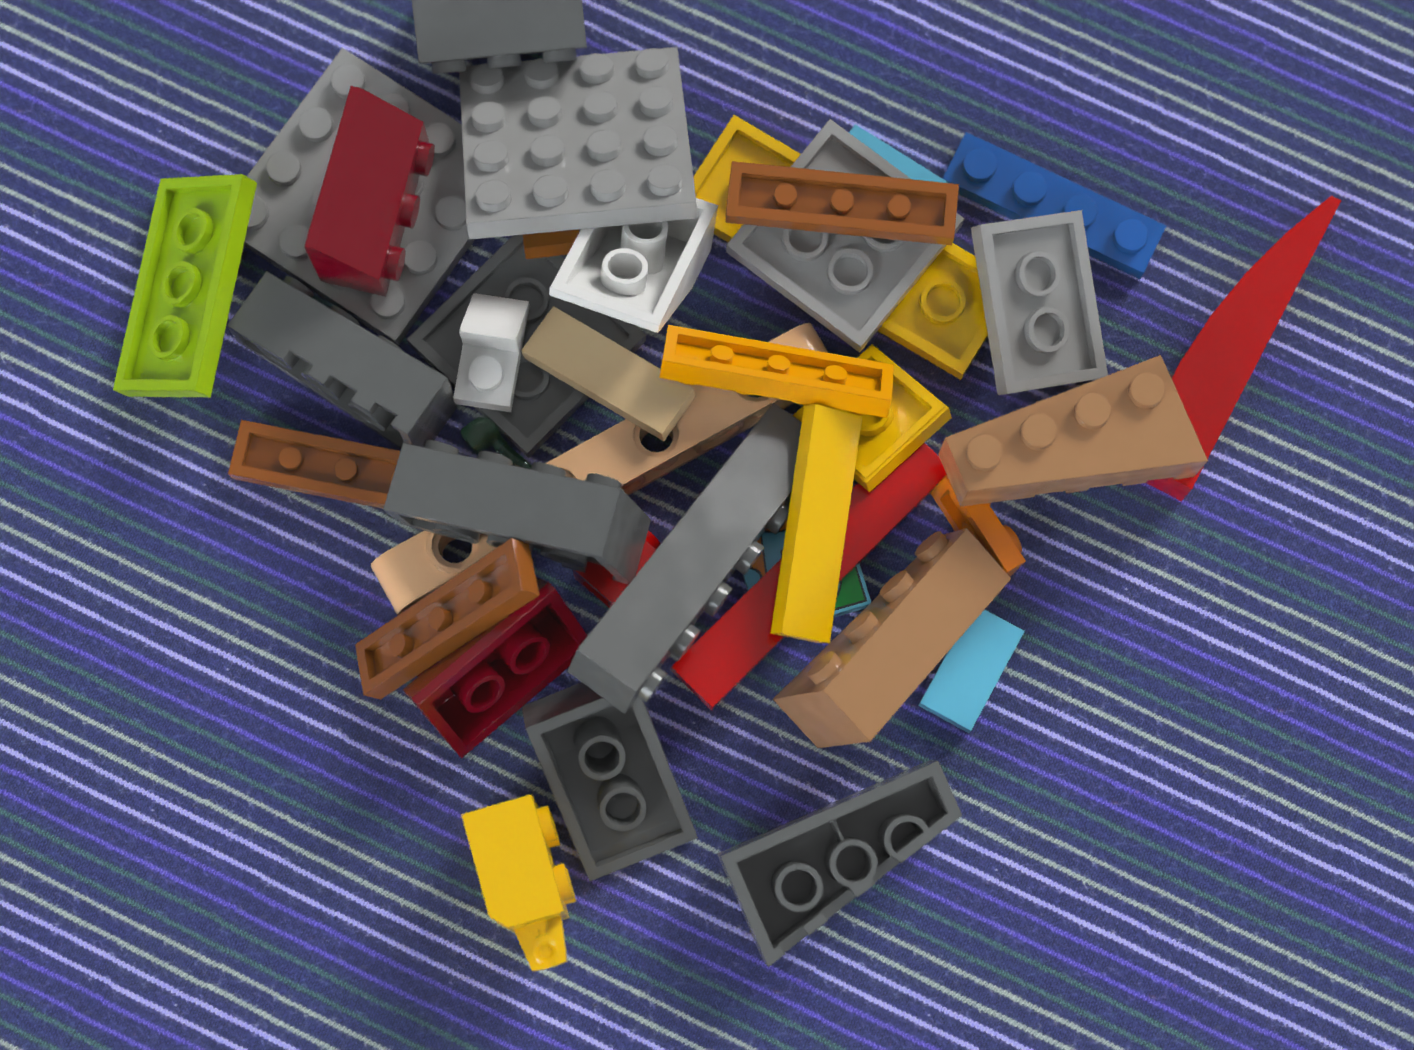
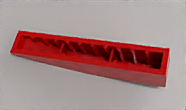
[1146,195,1341,502]

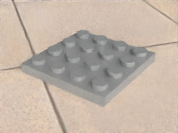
[459,47,697,240]
[244,48,475,346]

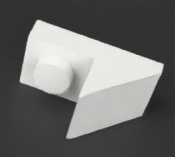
[453,293,530,412]

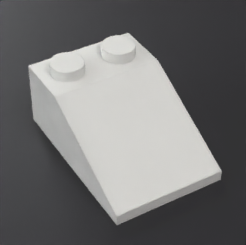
[549,198,718,333]

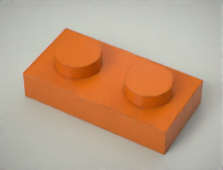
[930,475,1026,577]

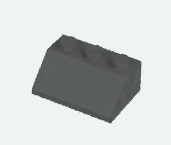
[412,0,587,74]

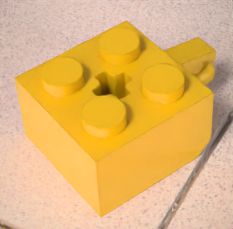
[461,794,576,972]

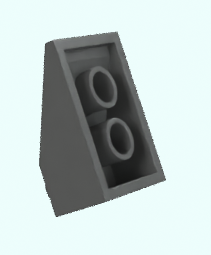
[522,682,698,881]

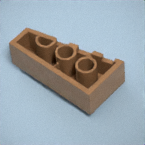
[938,355,1208,507]
[773,528,1011,748]

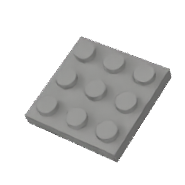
[726,119,964,353]

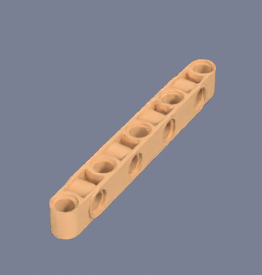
[371,323,828,615]

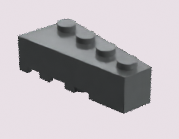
[383,440,651,584]

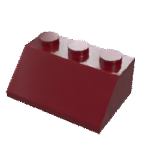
[304,86,435,297]
[403,577,587,759]

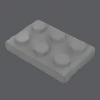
[971,210,1108,395]

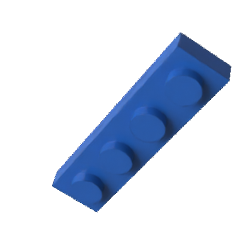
[942,132,1166,280]

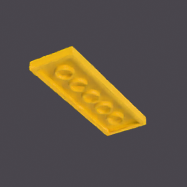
[693,115,988,380]

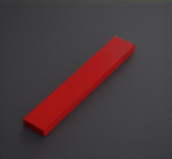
[670,443,947,711]

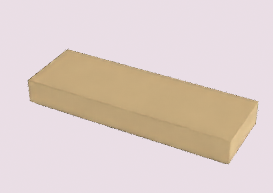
[521,306,696,441]

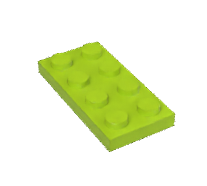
[113,174,257,398]

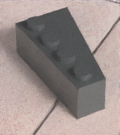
[227,271,458,449]
[717,760,962,967]

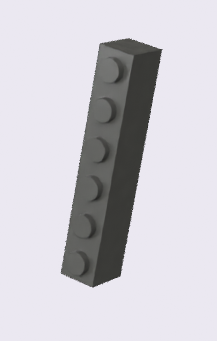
[567,402,802,713]

